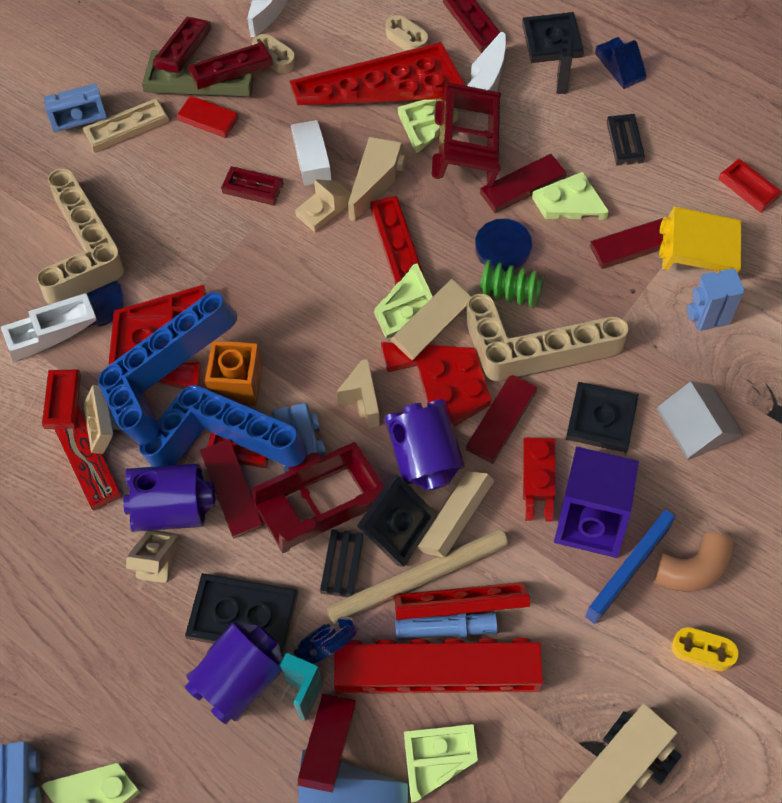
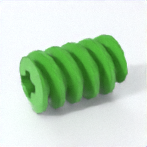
[480,260,545,308]

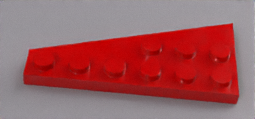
[290,42,465,105]

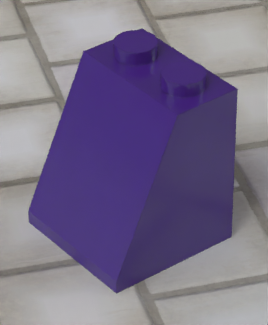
[554,446,639,558]

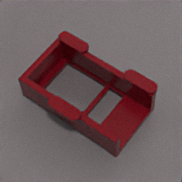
[431,82,501,187]
[252,442,384,554]

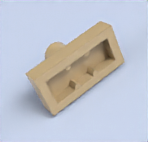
[83,385,123,454]

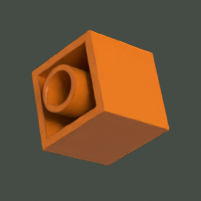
[205,341,263,406]

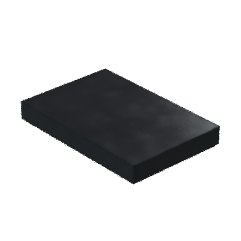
[185,573,298,657]

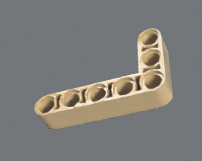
[37,169,124,304]
[466,294,629,381]

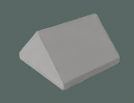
[657,381,743,460]

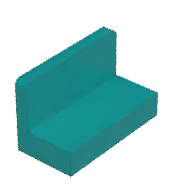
[280,653,323,721]

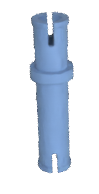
[395,612,497,639]

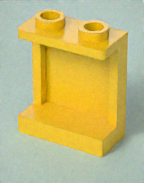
[659,206,741,274]

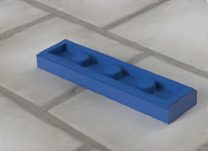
[585,509,675,624]

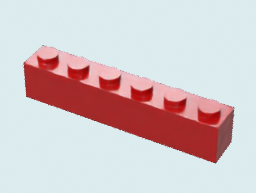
[334,638,543,694]

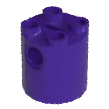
[384,399,465,491]
[123,463,215,532]
[185,622,282,724]

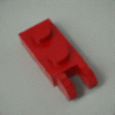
[523,437,555,522]

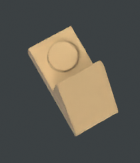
[295,179,351,232]
[337,359,380,428]
[126,531,178,583]

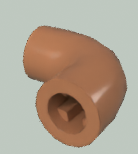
[654,533,735,592]

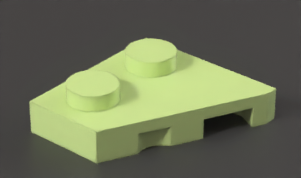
[398,99,458,153]
[532,172,609,220]
[374,263,433,339]
[404,724,478,802]
[41,763,141,803]

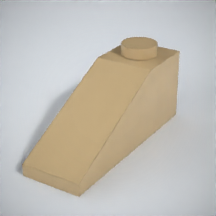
[348,137,406,221]

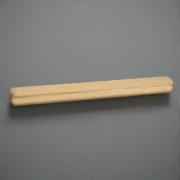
[327,530,508,624]

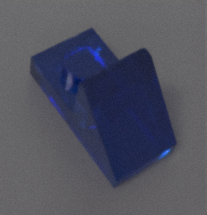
[595,37,647,89]

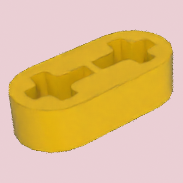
[671,627,738,672]

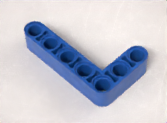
[98,292,238,445]
[139,385,307,467]

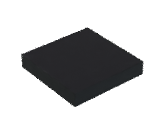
[522,12,584,63]
[565,382,639,453]
[357,475,438,567]

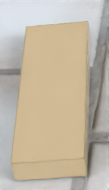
[83,98,169,153]
[391,278,471,360]
[417,471,494,558]

